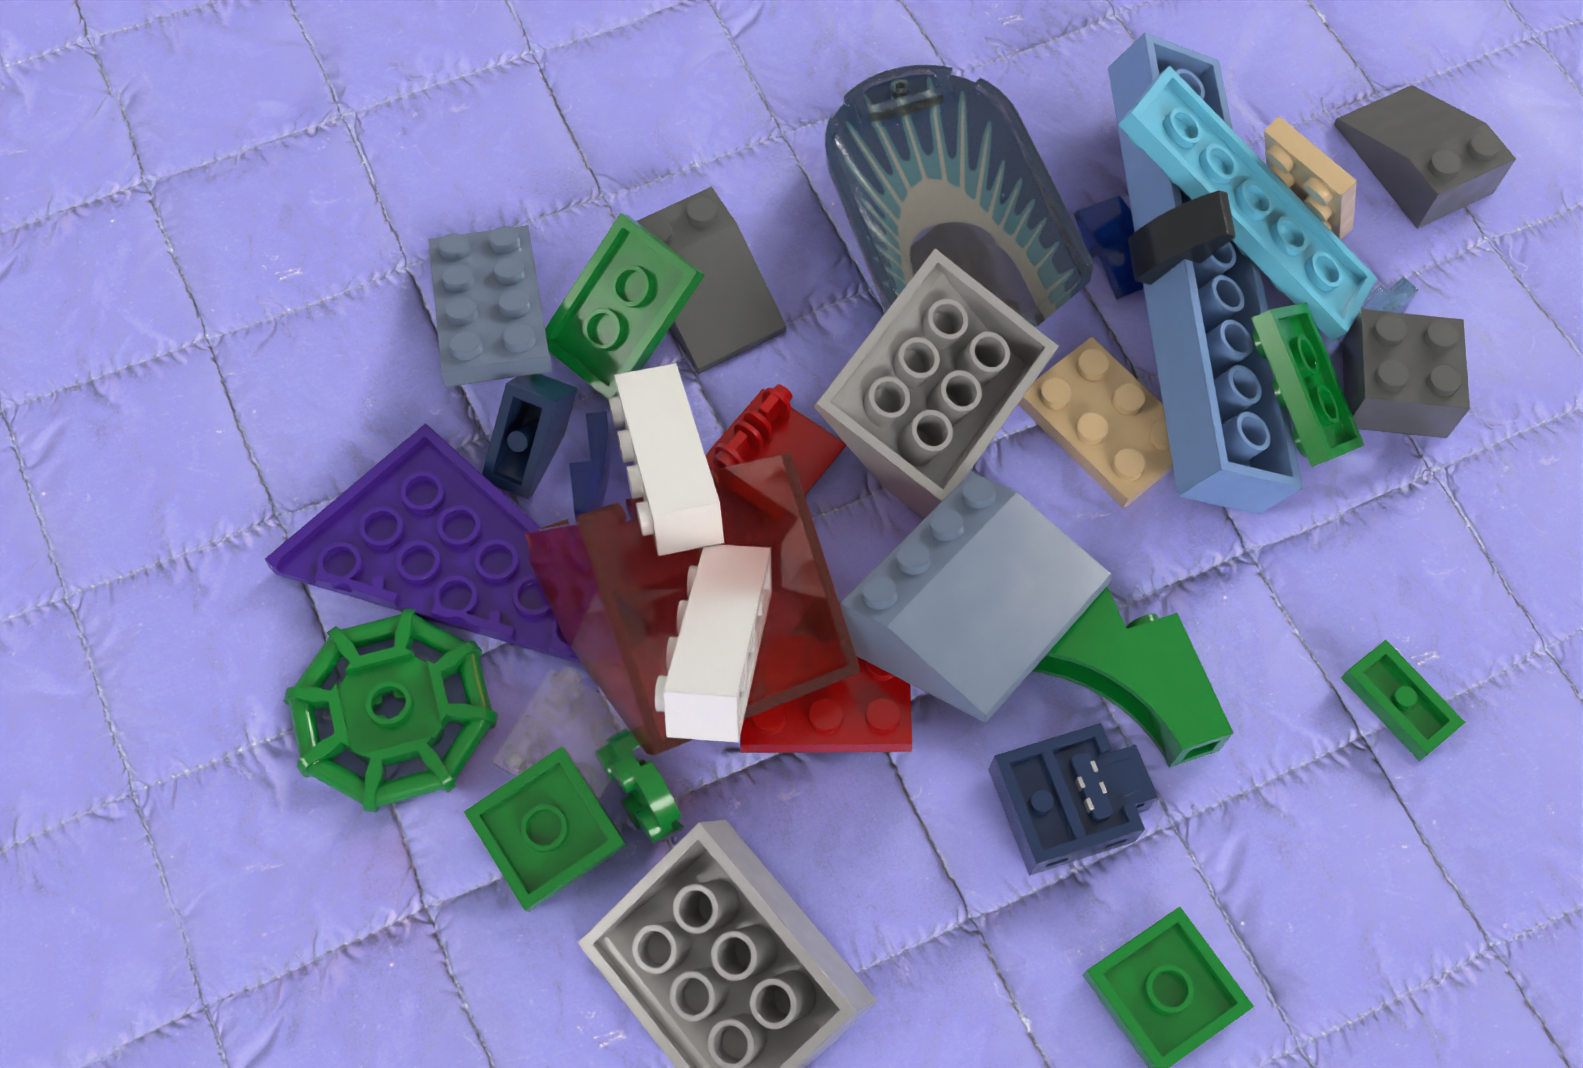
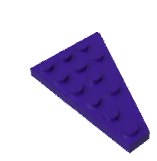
[265,423,653,674]

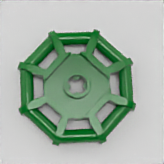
[284,608,498,812]

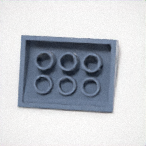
[840,472,1111,723]

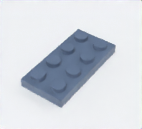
[428,225,552,387]

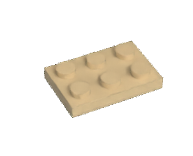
[1264,116,1357,240]
[1018,337,1173,509]

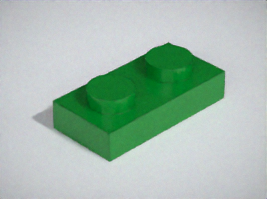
[1341,639,1466,762]

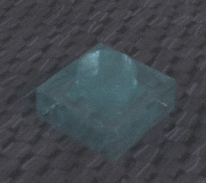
[1361,277,1418,313]

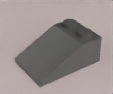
[1334,85,1516,229]
[637,187,786,374]

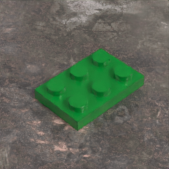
[545,213,705,399]
[1251,302,1364,467]

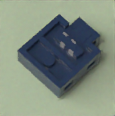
[988,723,1158,876]

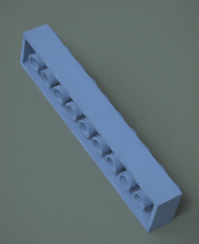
[1108,32,1303,514]

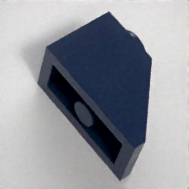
[482,374,578,499]

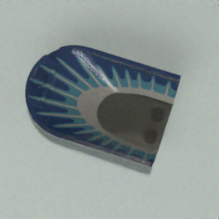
[825,65,1093,327]

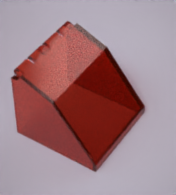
[525,452,861,755]

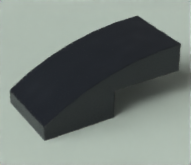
[1128,190,1236,285]

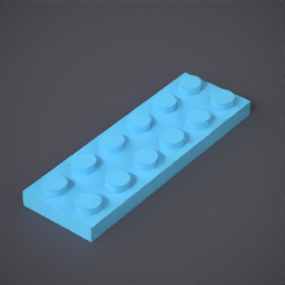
[1118,66,1377,342]

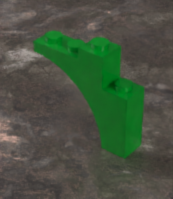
[1031,586,1234,768]

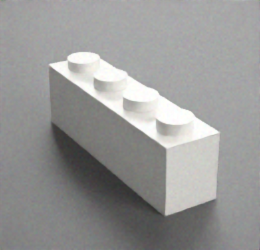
[608,363,724,556]
[655,544,772,743]

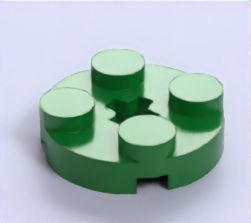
[595,728,684,844]

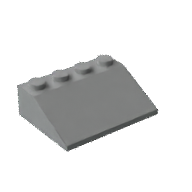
[814,249,1059,519]
[578,819,878,1068]

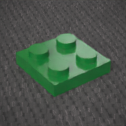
[464,746,628,912]
[1082,906,1254,1068]

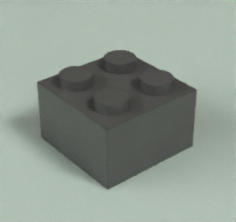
[1342,309,1470,438]

